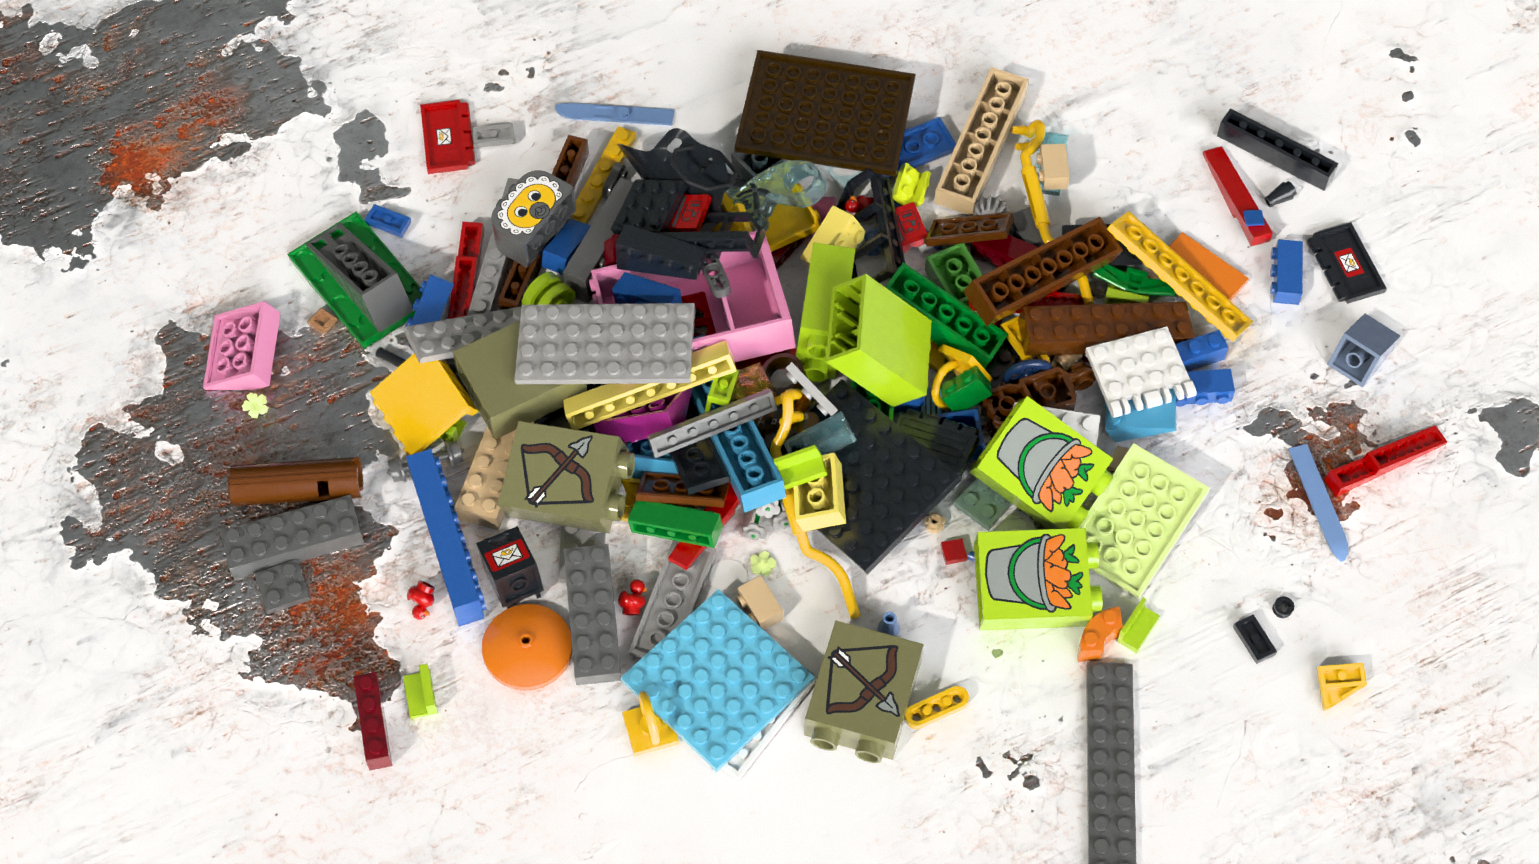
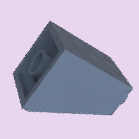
[1327,313,1401,387]

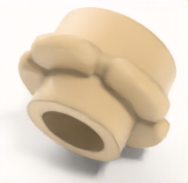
[924,512,945,533]

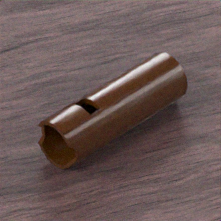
[228,457,363,506]

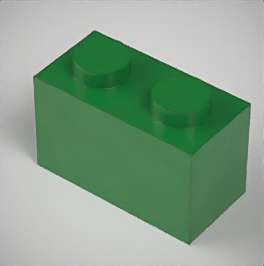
[940,366,992,412]

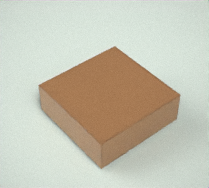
[307,307,338,336]

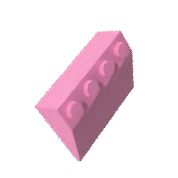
[203,301,280,390]

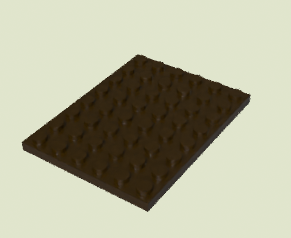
[734,50,916,177]

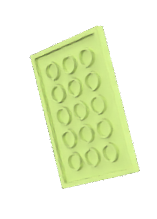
[1079,443,1210,599]

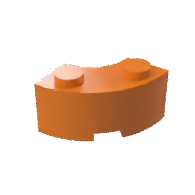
[1077,607,1123,662]

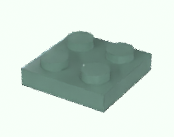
[954,478,1012,531]

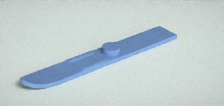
[555,103,674,126]
[1288,444,1348,562]

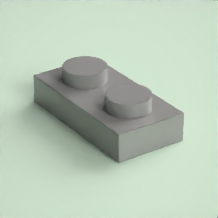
[472,123,515,148]

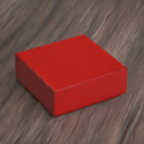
[940,538,967,565]

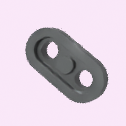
[602,162,628,198]

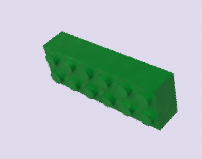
[885,262,1008,369]

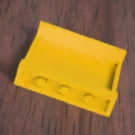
[721,165,821,252]
[370,353,479,456]

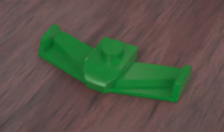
[1093,264,1175,297]

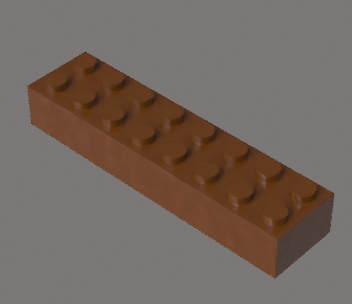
[963,217,1123,327]
[1018,302,1195,356]

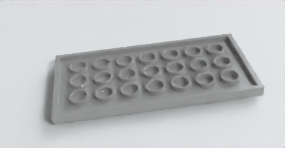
[514,303,695,384]

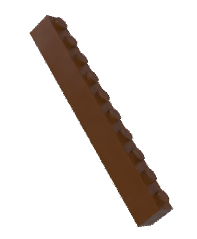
[498,134,589,310]

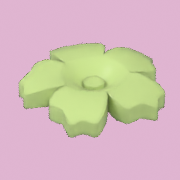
[242,393,269,418]
[750,551,776,577]

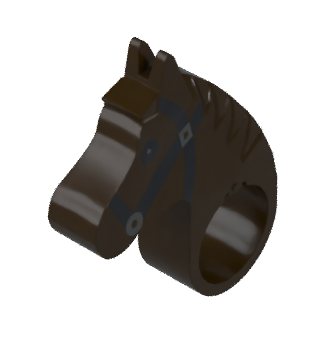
[754,353,822,455]

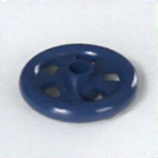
[1003,359,1053,385]

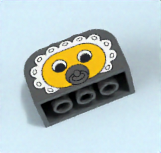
[491,170,576,268]

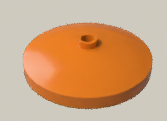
[482,604,573,691]

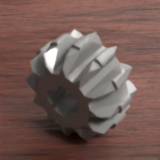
[974,194,1009,216]

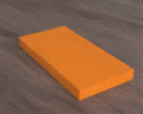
[1169,232,1249,301]

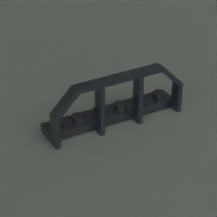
[836,168,905,283]
[657,212,766,259]

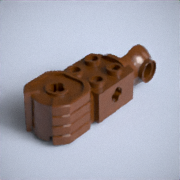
[981,362,1097,438]

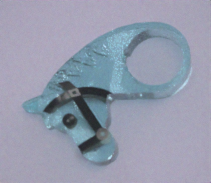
[727,160,827,232]

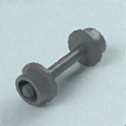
[387,440,464,483]

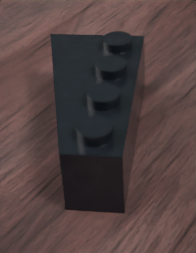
[616,224,706,280]

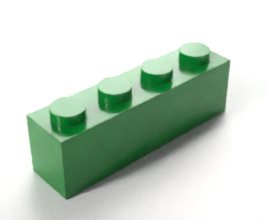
[628,501,723,548]

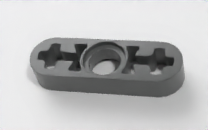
[701,252,731,298]

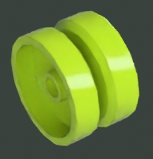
[522,272,575,305]

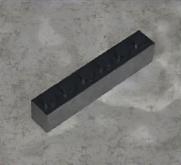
[1217,108,1339,191]

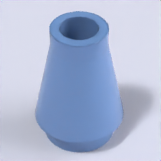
[877,612,900,636]

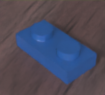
[364,204,411,238]

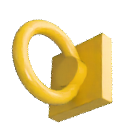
[931,344,993,410]
[622,691,679,757]

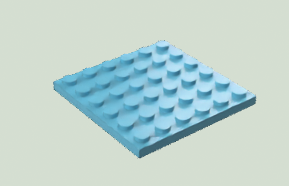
[621,589,815,772]

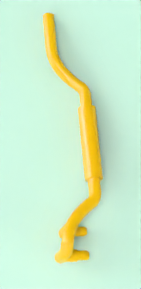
[1010,120,1094,305]
[770,389,861,620]

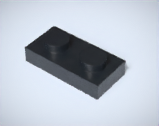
[1233,614,1277,664]

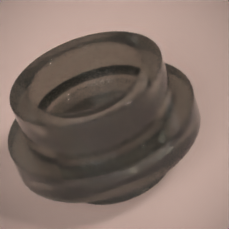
[1089,278,1108,299]

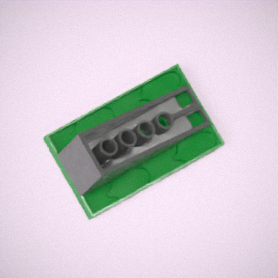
[287,211,423,349]

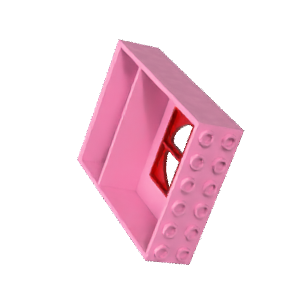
[589,229,796,362]

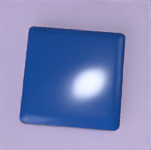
[1243,210,1265,226]

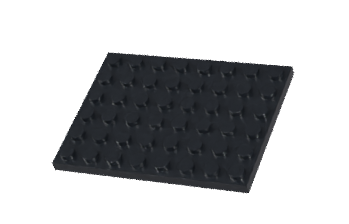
[781,379,962,575]

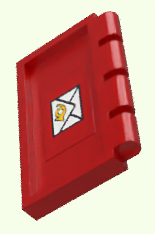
[420,100,475,174]

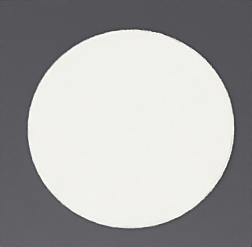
[709,559,748,595]

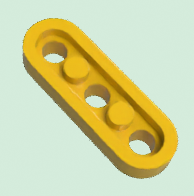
[905,686,969,729]

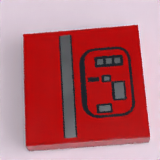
[666,194,712,232]
[875,202,927,246]

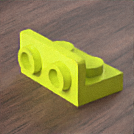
[892,163,931,207]

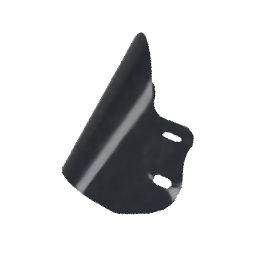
[617,128,750,232]

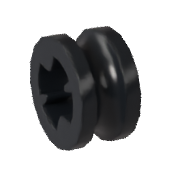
[1272,596,1295,618]

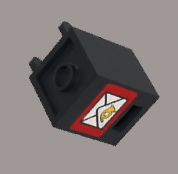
[476,526,544,609]

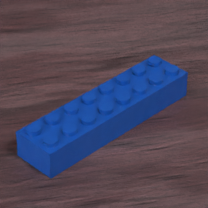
[406,449,487,627]

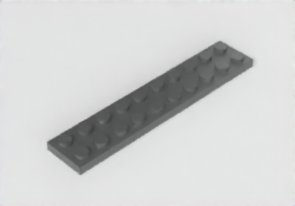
[1086,662,1136,864]

